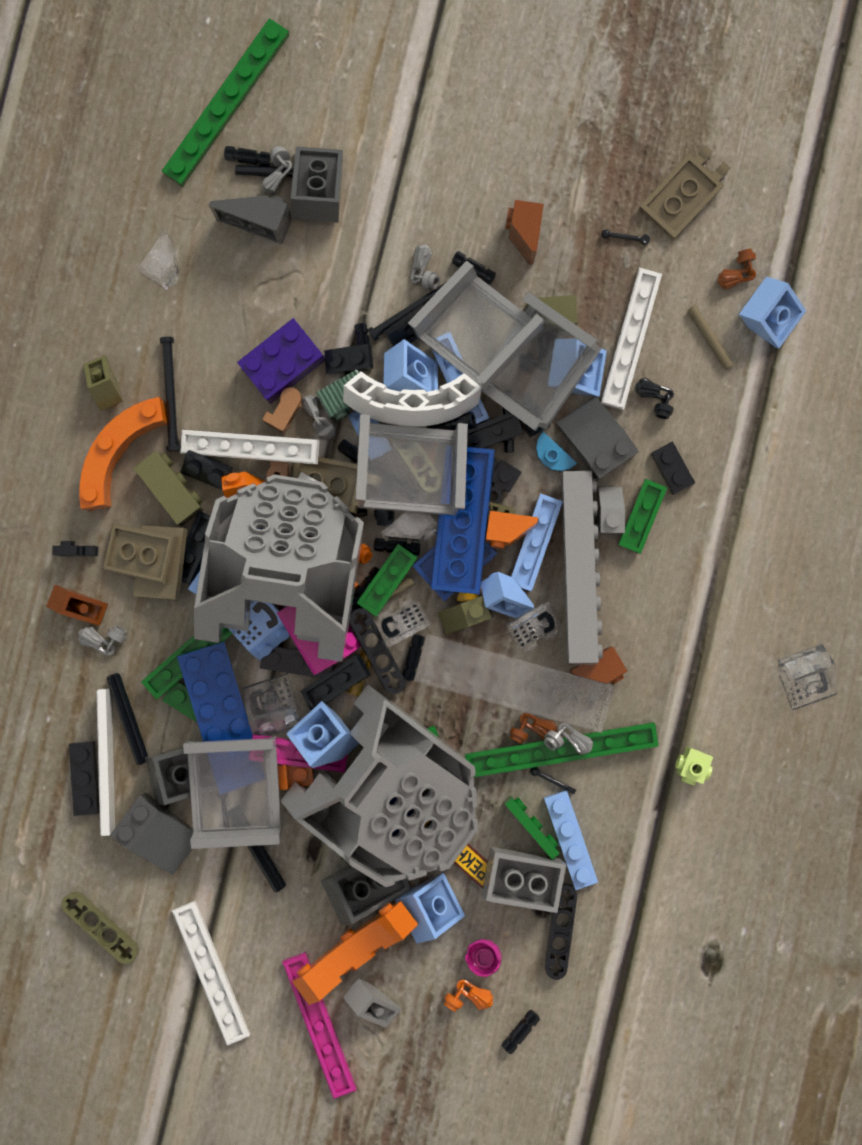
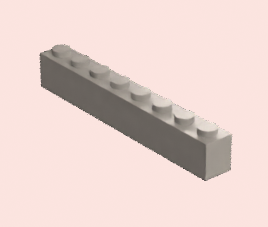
[561,471,603,666]

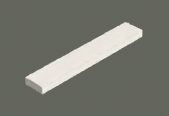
[601,267,662,411]
[180,430,320,465]
[97,688,115,836]
[172,900,250,1046]

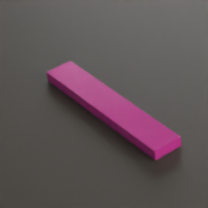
[282,951,357,1099]

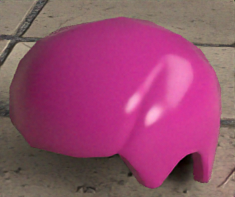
[465,939,502,977]

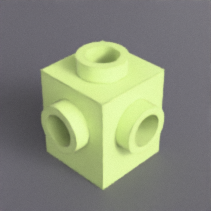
[675,746,713,786]

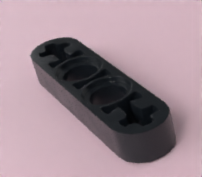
[349,608,405,694]
[545,883,577,980]

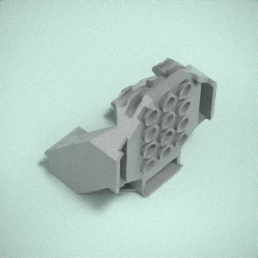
[194,475,364,662]
[281,685,478,887]

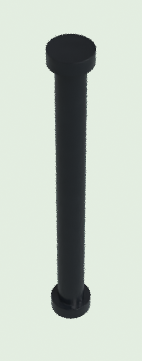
[368,282,446,341]
[160,337,181,452]

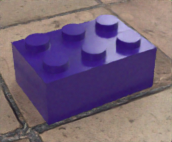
[237,318,325,404]

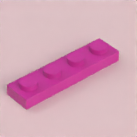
[249,734,348,773]

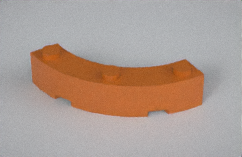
[79,397,167,511]
[292,901,418,1005]

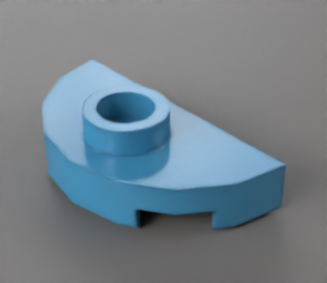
[536,431,577,471]

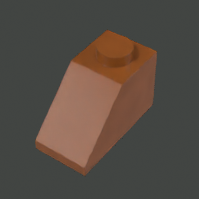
[46,585,108,626]
[569,646,628,685]

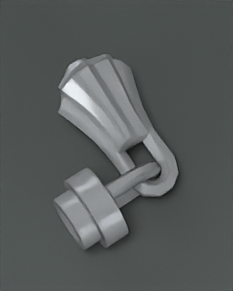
[262,146,292,194]
[410,244,440,291]
[301,395,335,440]
[78,625,127,656]
[544,723,593,754]

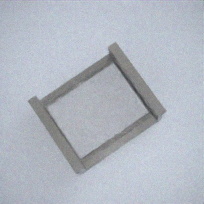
[408,261,544,391]
[481,292,602,431]
[355,414,468,516]
[183,736,282,849]

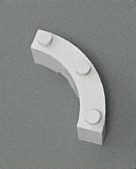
[343,372,482,427]

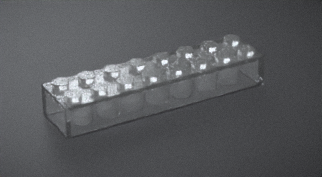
[414,634,614,733]

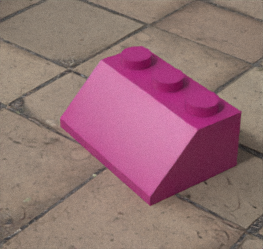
[277,606,361,675]

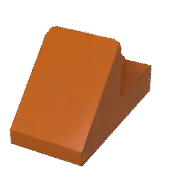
[264,764,314,790]

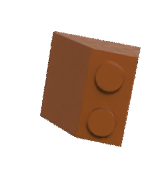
[505,200,544,264]

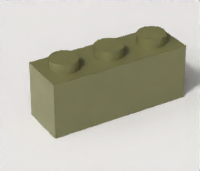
[133,451,204,527]

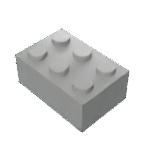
[481,847,566,913]

